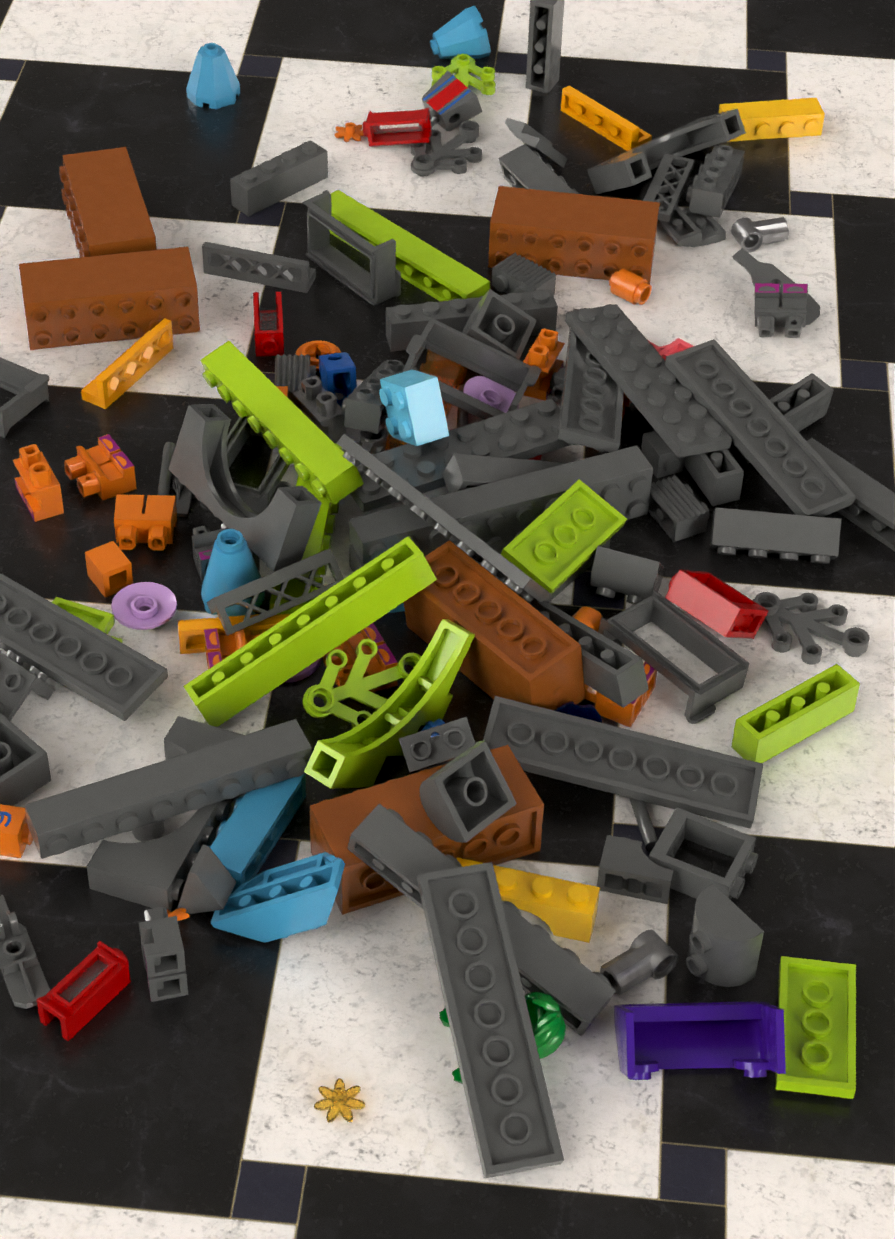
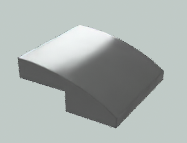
[505,118,568,168]
[658,205,726,247]

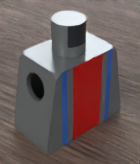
[422,71,482,131]

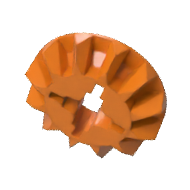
[296,340,341,371]

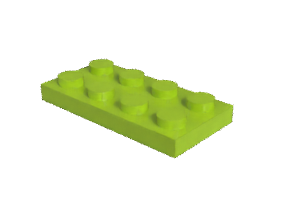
[501,479,627,594]
[775,956,856,1099]

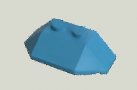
[211,852,345,943]

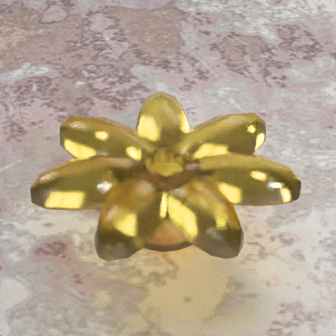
[314,1078,365,1123]

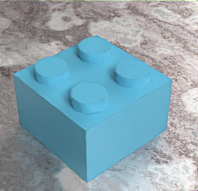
[379,369,449,446]

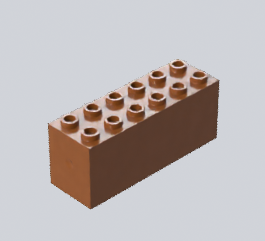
[59,147,157,257]
[488,186,660,284]
[19,247,200,350]
[403,540,585,713]
[310,745,544,915]

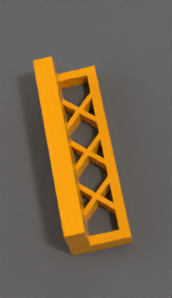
[561,85,652,151]
[81,318,173,409]
[178,614,291,654]

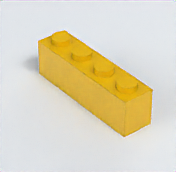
[719,98,825,142]

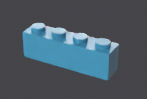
[207,774,306,893]

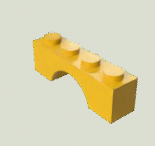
[457,857,600,943]

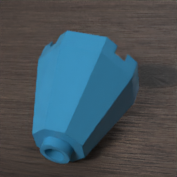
[430,5,491,59]
[186,43,240,109]

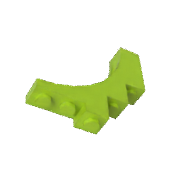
[304,619,475,789]

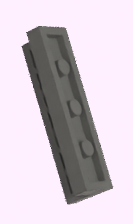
[643,153,695,222]
[202,242,316,293]
[207,548,344,636]

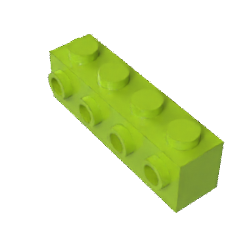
[731,664,860,763]

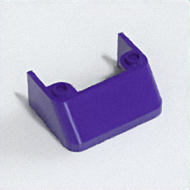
[614,1002,786,1080]

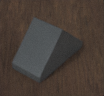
[177,844,236,914]

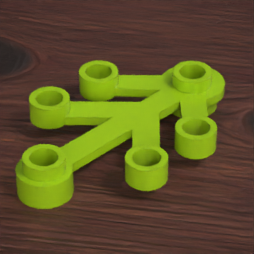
[432,54,496,95]
[303,639,421,728]

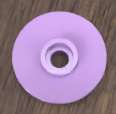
[463,376,519,413]
[111,582,177,630]

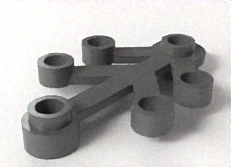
[411,121,482,176]
[753,592,870,665]

